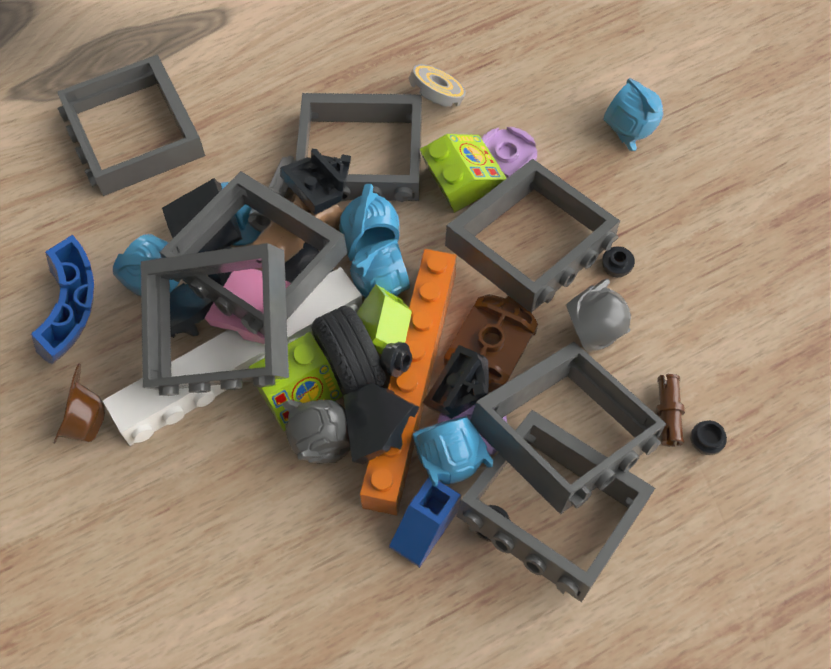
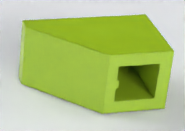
[356,284,412,354]

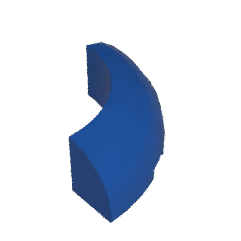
[31,234,94,364]

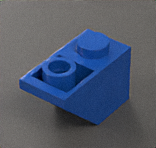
[389,477,461,568]

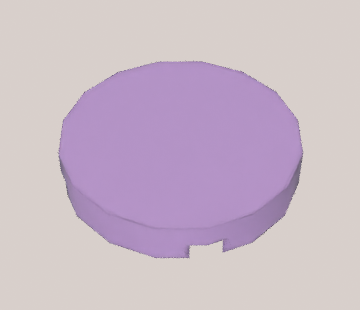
[481,127,537,178]

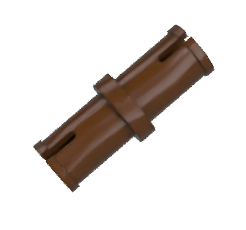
[656,374,685,447]

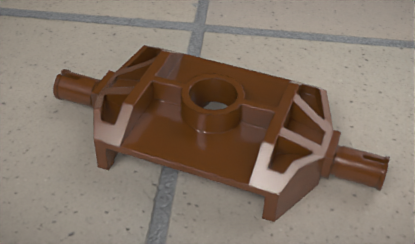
[444,294,538,392]

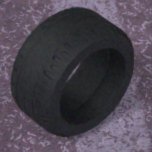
[311,306,386,396]

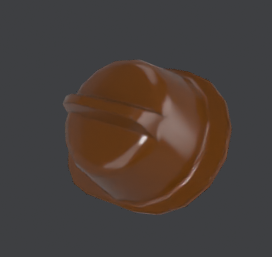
[53,363,105,444]

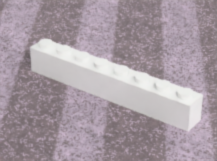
[102,267,363,446]

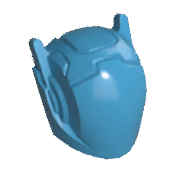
[603,78,663,151]
[339,184,400,262]
[113,234,181,296]
[350,238,410,298]
[413,416,493,486]

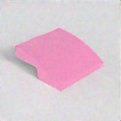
[205,269,291,344]

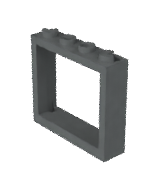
[57,54,205,196]
[295,93,422,202]
[445,159,620,313]
[160,171,347,335]
[141,243,289,396]
[470,342,666,515]
[456,410,655,602]

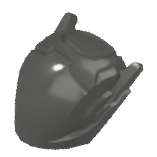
[566,279,631,353]
[283,399,351,464]

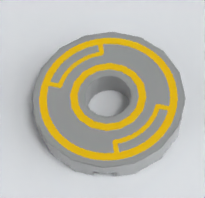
[409,64,466,107]

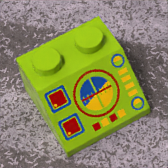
[419,134,507,213]
[249,332,343,432]

